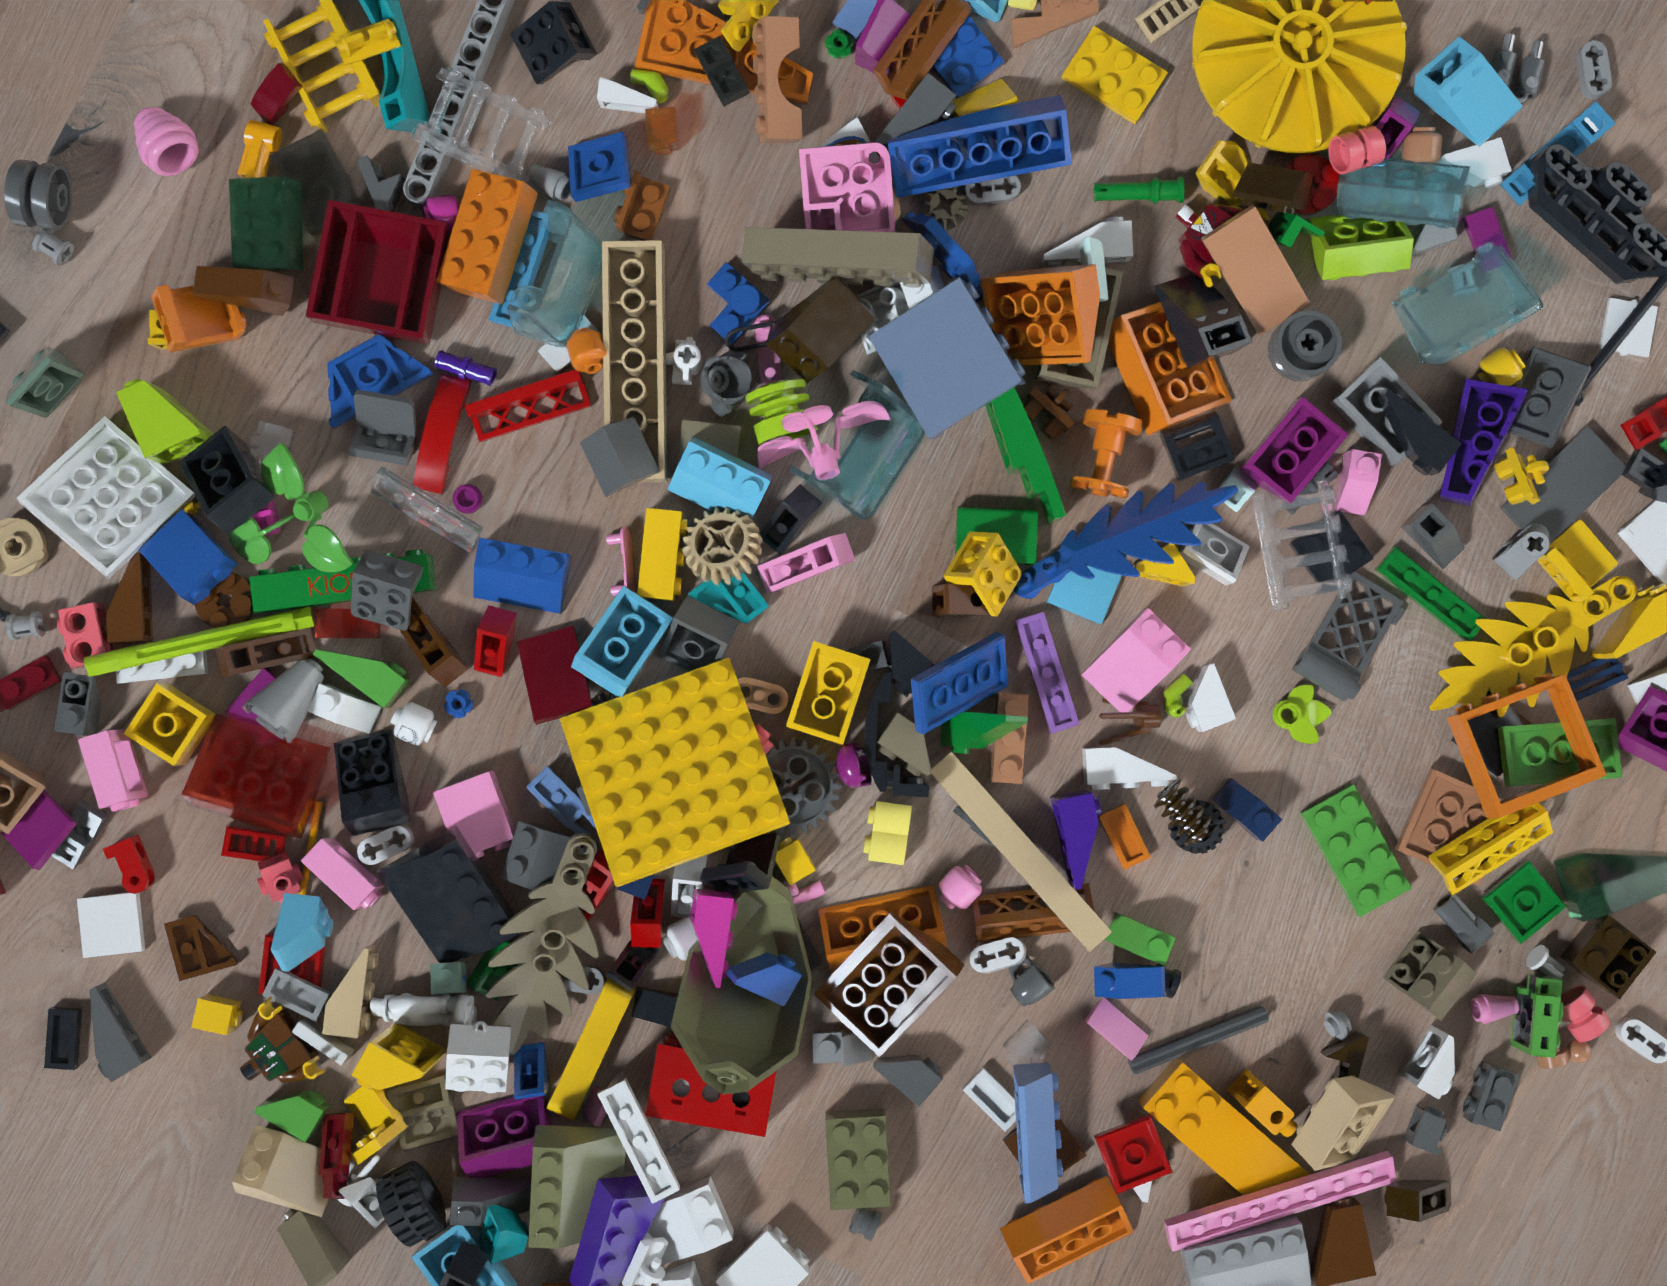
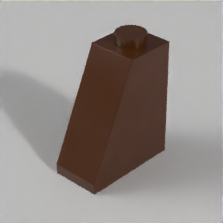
[1310,1196,1377,1286]

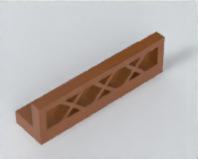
[873,0,972,100]
[972,883,1095,942]

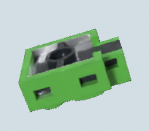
[1511,974,1563,1058]

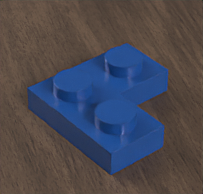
[707,262,771,346]

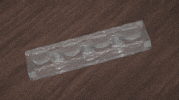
[370,466,483,553]

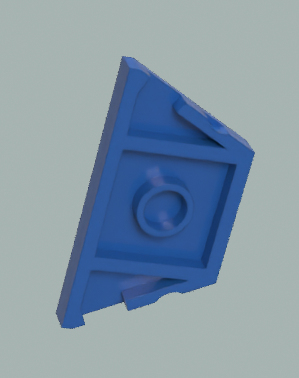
[902,211,983,302]
[327,334,434,429]

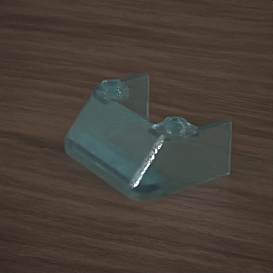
[789,370,925,520]

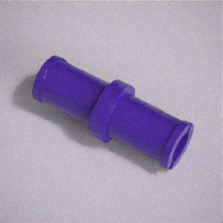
[434,350,497,386]

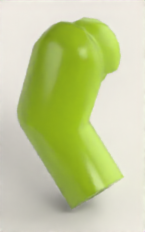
[630,69,669,104]
[1164,673,1193,718]

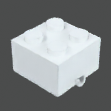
[445,1021,511,1093]

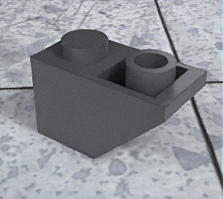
[1401,503,1465,569]
[54,672,101,736]

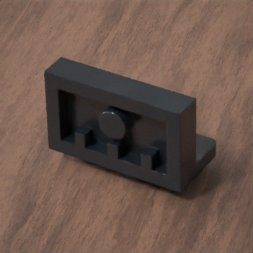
[886,764,929,797]

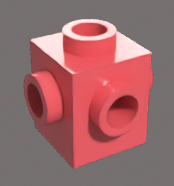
[257,852,304,902]

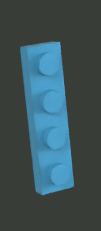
[489,210,555,330]

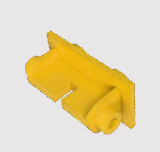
[333,19,401,66]

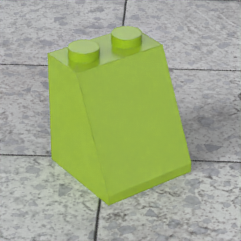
[116,379,214,465]

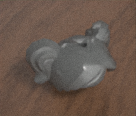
[701,351,752,417]

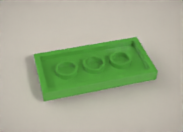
[1498,718,1623,787]
[1299,784,1412,917]

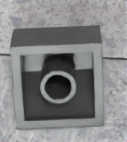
[659,596,740,671]
[500,821,584,890]

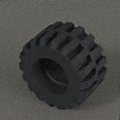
[376,1161,446,1247]

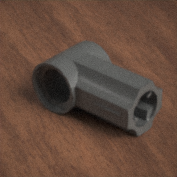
[1433,893,1495,954]

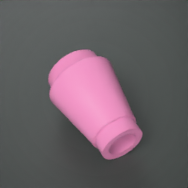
[1470,994,1519,1024]

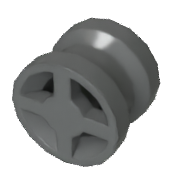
[849,1208,882,1241]

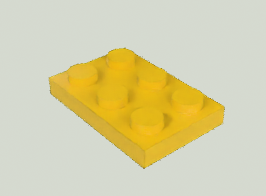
[1061,26,1168,125]

